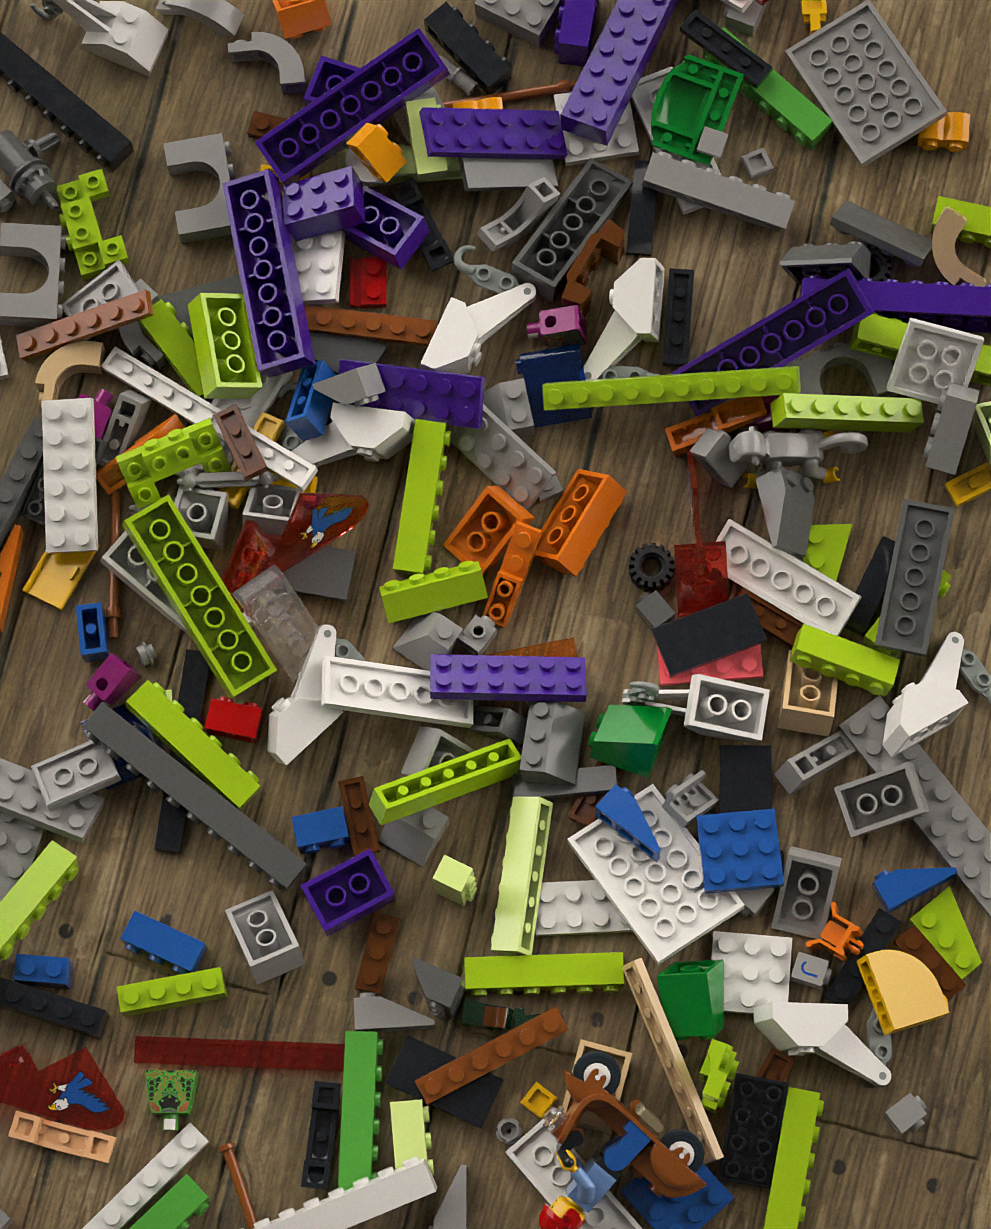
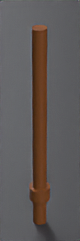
[442,79,577,108]
[106,491,121,640]

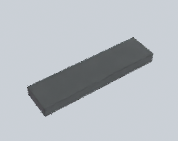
[513,765,618,799]

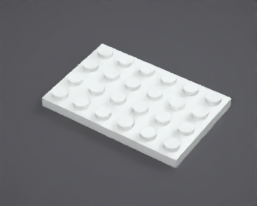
[567,784,745,965]

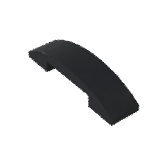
[626,160,657,256]
[390,177,454,272]
[844,536,895,637]
[301,1081,341,1190]

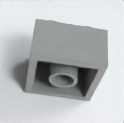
[242,483,303,545]

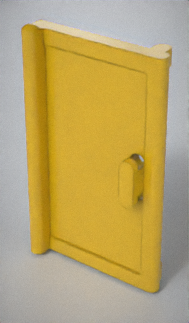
[22,544,100,611]

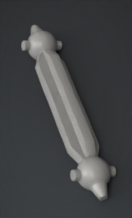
[177,470,279,491]

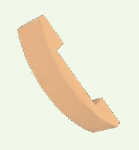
[8,1111,116,1164]

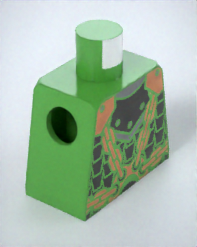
[145,1070,199,1131]

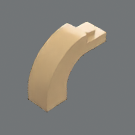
[932,205,987,287]
[35,341,106,409]

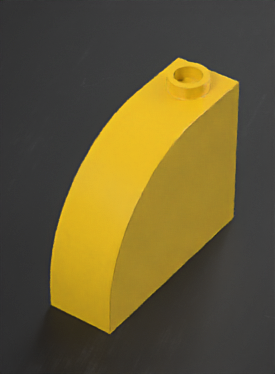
[857,950,950,1036]

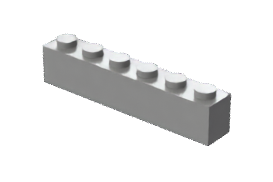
[641,151,795,234]

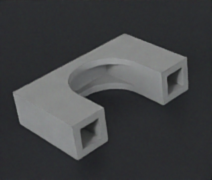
[163,133,235,244]
[0,223,66,327]
[784,341,898,397]

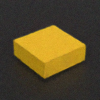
[520,1081,557,1119]

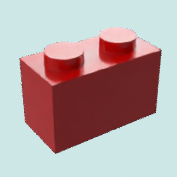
[204,697,264,744]

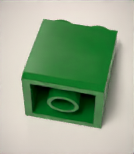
[588,705,672,778]
[657,959,724,1041]

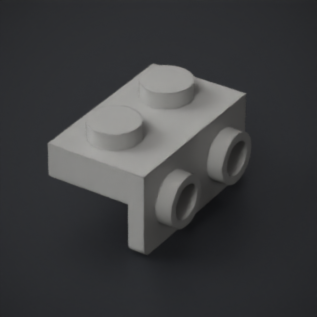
[662,770,719,828]

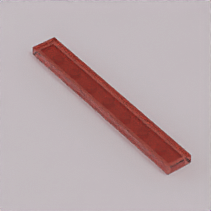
[134,1036,345,1072]

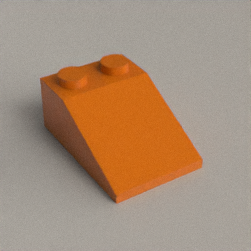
[443,485,535,575]

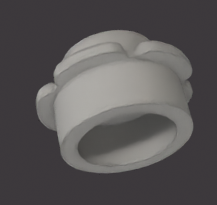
[135,642,157,666]
[496,1118,522,1145]

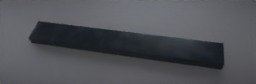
[154,649,210,854]

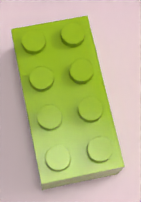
[188,293,262,399]

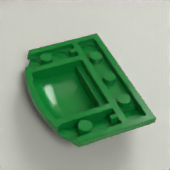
[651,54,744,167]

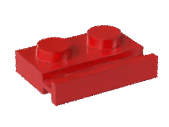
[350,257,387,308]

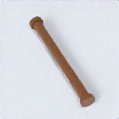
[219,1142,258,1229]

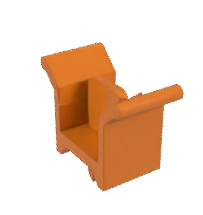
[806,902,864,962]

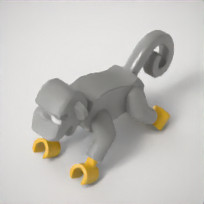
[729,426,868,489]

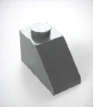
[467,706,527,744]

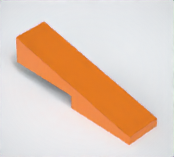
[665,396,768,457]
[0,524,25,633]

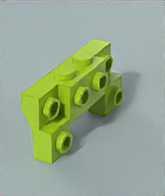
[57,169,130,280]
[116,418,232,509]
[698,1039,739,1113]

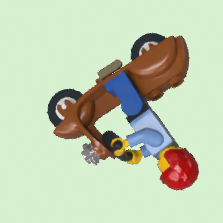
[538,1051,707,1229]

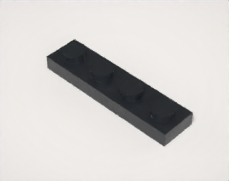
[680,9,773,89]
[662,268,694,367]
[824,908,901,1008]

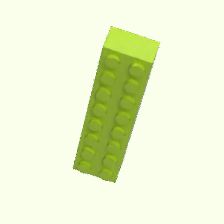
[122,494,277,699]

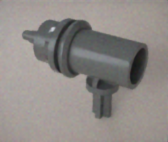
[0,130,60,210]

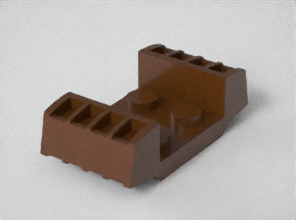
[561,219,625,318]

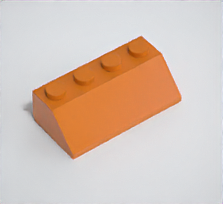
[534,469,627,577]

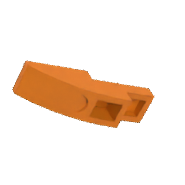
[96,414,186,495]
[483,521,542,628]

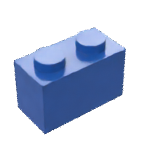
[76,602,110,663]
[291,806,350,854]
[13,954,73,989]

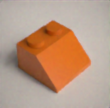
[272,0,332,39]

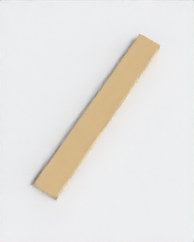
[622,958,724,1165]

